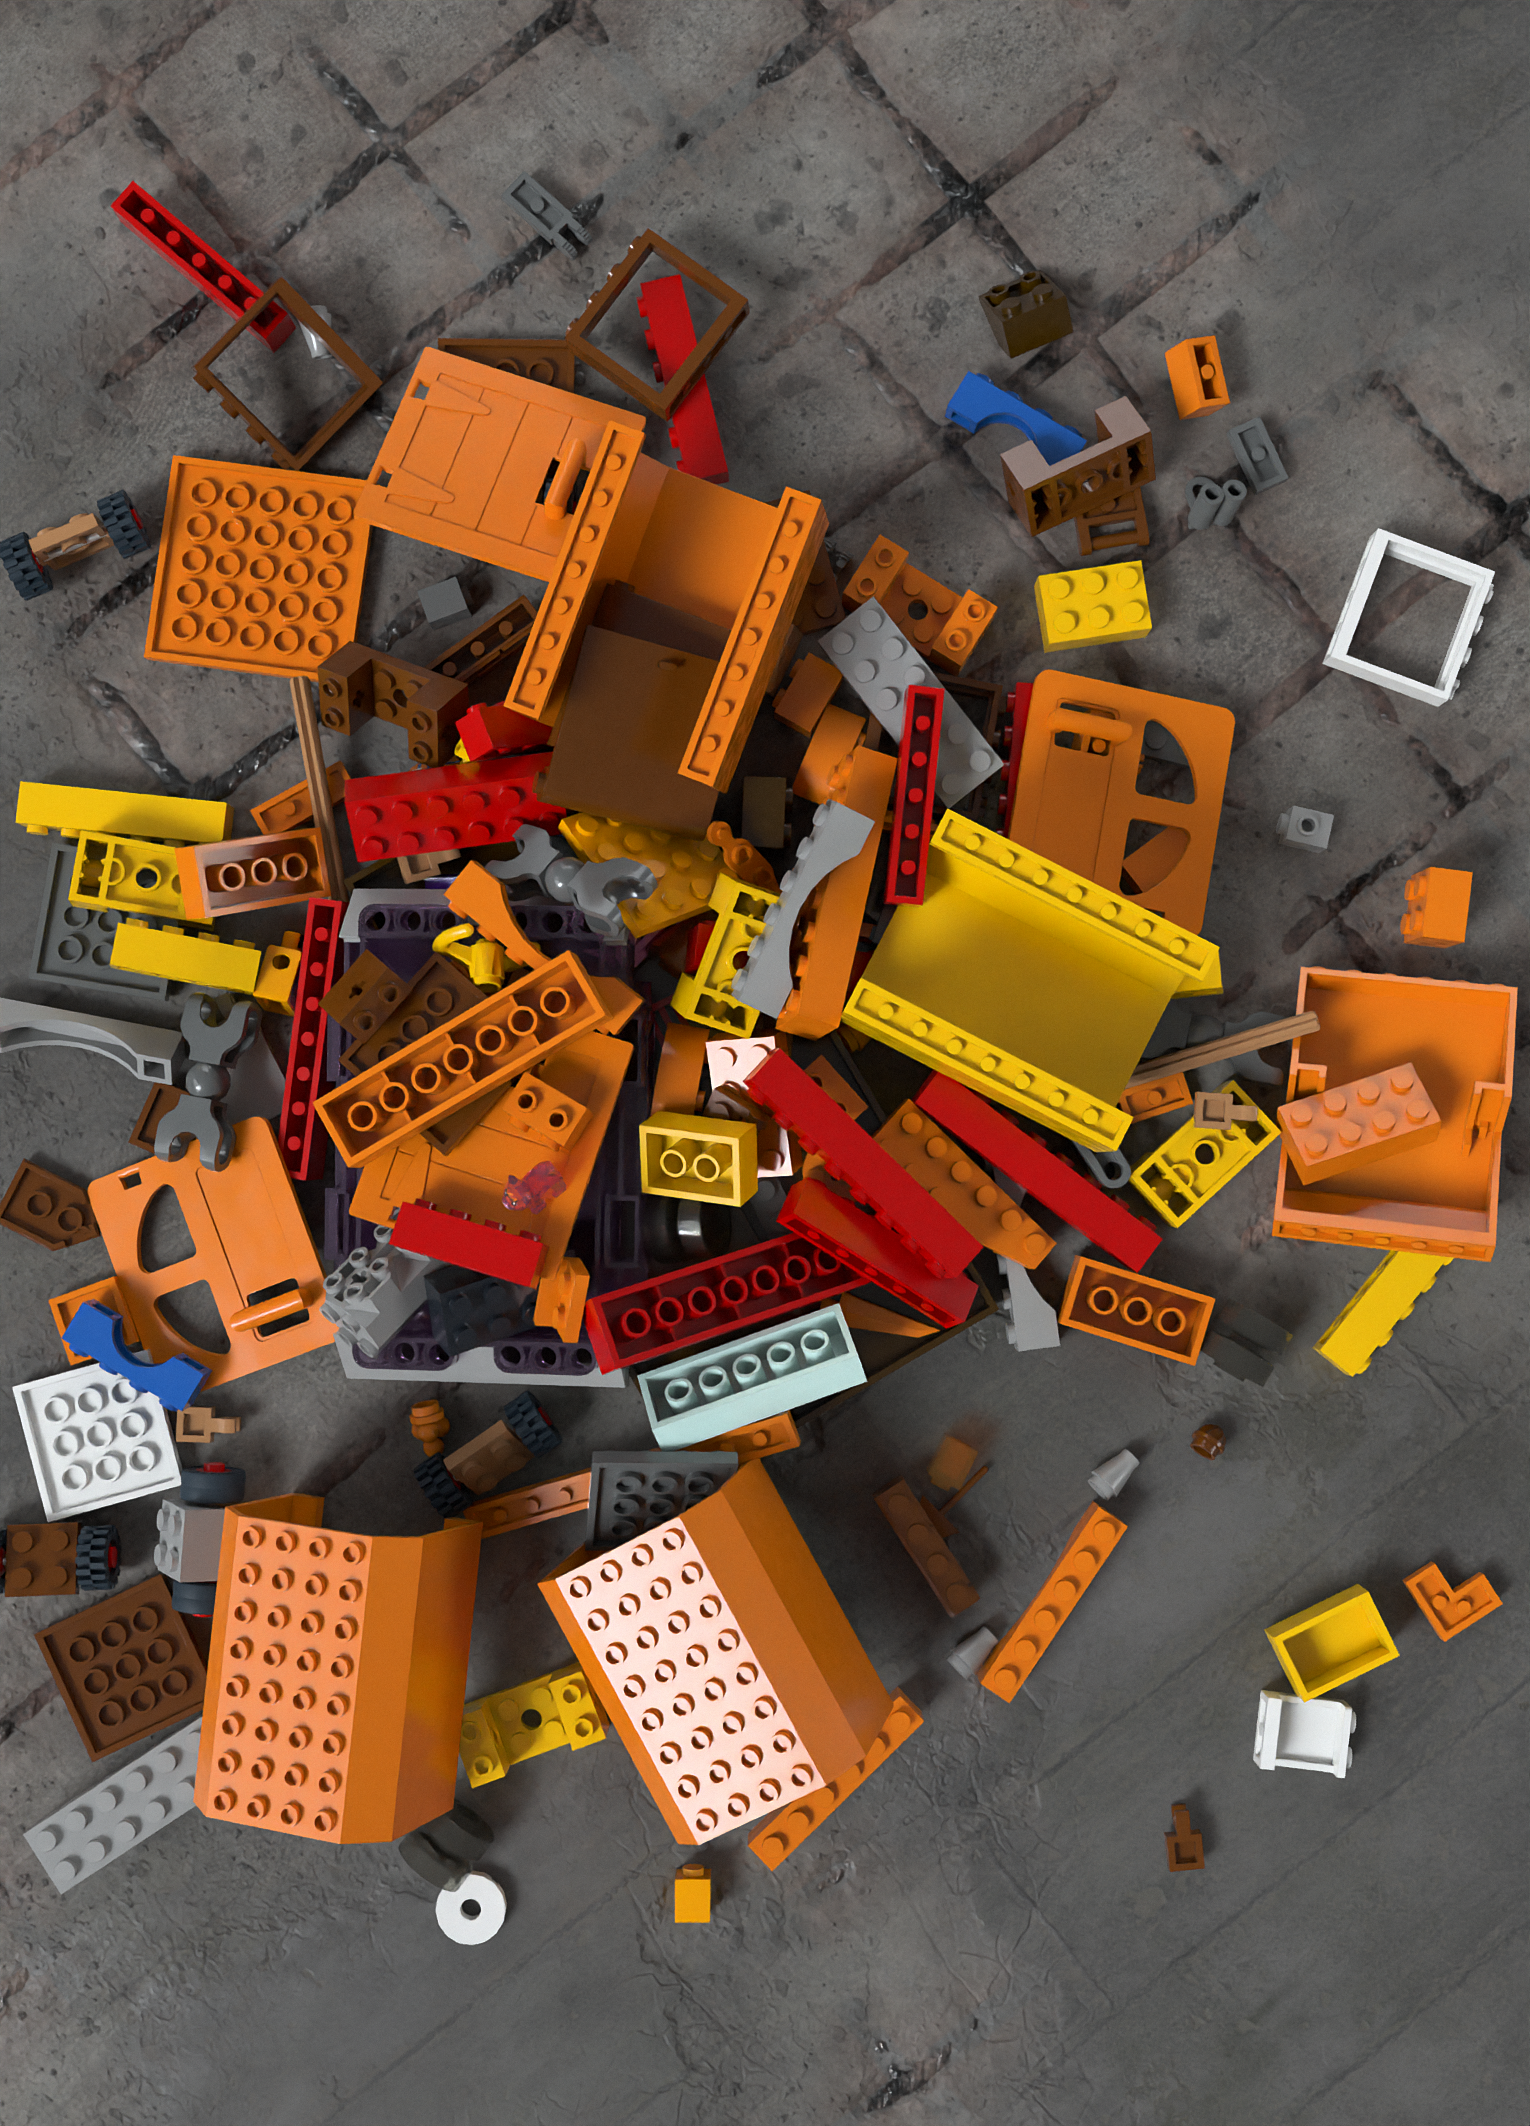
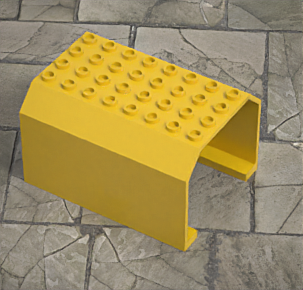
[840,808,1220,1152]

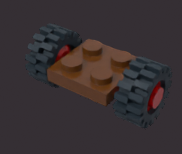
[0,1522,122,1597]

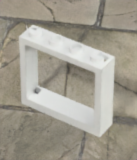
[1323,528,1495,707]

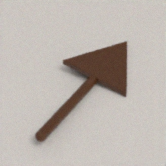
[905,1466,989,1550]

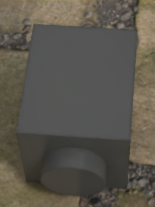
[417,577,474,631]

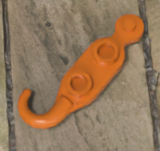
[707,821,794,894]

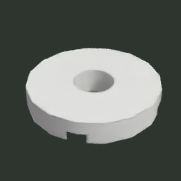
[436,1870,507,1945]

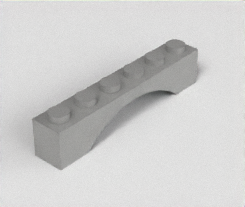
[731,799,875,1019]
[0,998,185,1085]
[982,1158,1060,1352]

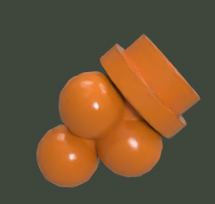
[409,1400,450,1457]

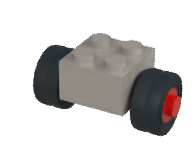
[154,1462,246,1617]

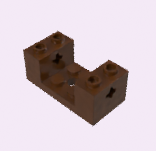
[1000,396,1156,537]
[318,641,469,768]
[318,949,413,1044]

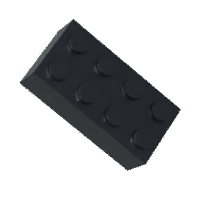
[423,1243,575,1357]

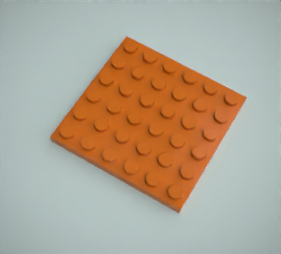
[144,455,378,682]

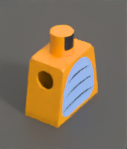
[253,931,304,1017]

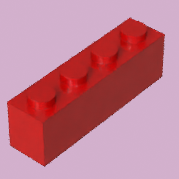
[455,701,554,762]
[389,1198,550,1290]

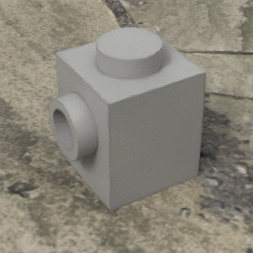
[1276,805,1334,853]

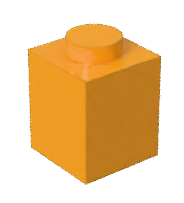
[675,1864,711,1923]

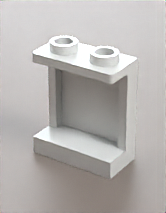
[1253,1690,1356,1778]

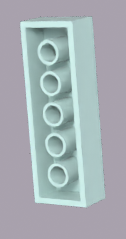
[637,1303,867,1452]

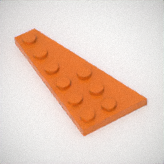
[841,1099,1057,1269]

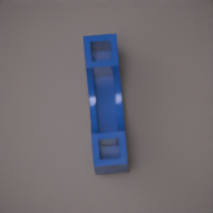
[945,371,1087,466]
[61,1299,212,1411]

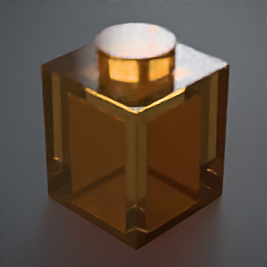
[926,1432,978,1491]

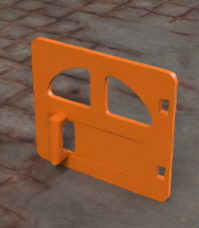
[1007,669,1235,935]
[87,1116,339,1392]

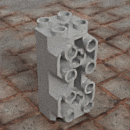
[319,1208,454,1358]

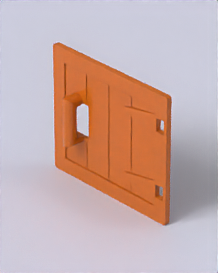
[354,347,646,582]
[349,1031,634,1281]

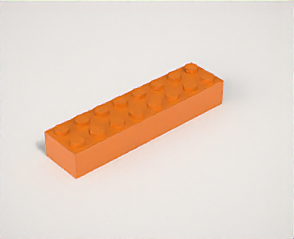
[775,745,898,1041]
[313,950,613,1168]

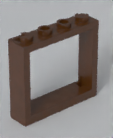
[565,228,750,422]
[191,276,383,471]
[864,672,1007,823]

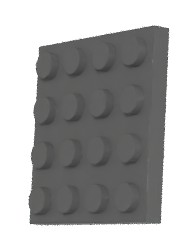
[29,843,181,1001]
[585,1450,738,1551]

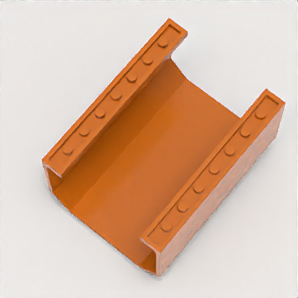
[503,420,829,794]
[538,1458,894,1845]
[193,1493,483,1844]

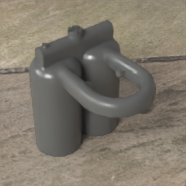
[1185,477,1247,530]

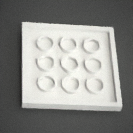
[12,1349,182,1522]

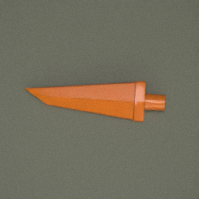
[820,1292,941,1338]

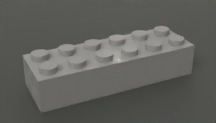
[818,596,1004,809]
[23,1713,203,1894]

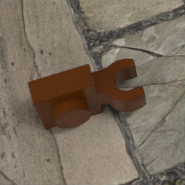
[1164,1803,1205,1872]

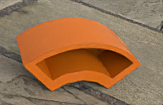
[792,703,867,805]
[650,1022,710,1117]

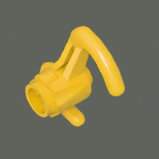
[432,923,541,994]

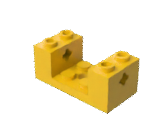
[68,830,216,931]
[670,872,781,1039]
[1127,1080,1281,1228]
[459,1662,610,1788]

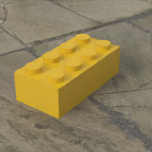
[110,918,262,995]

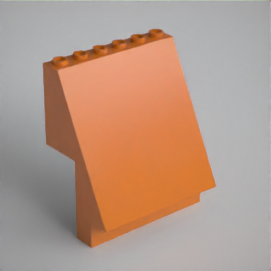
[1272,966,1518,1262]

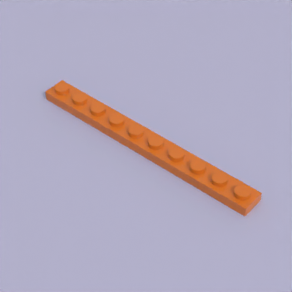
[463,1410,801,1539]

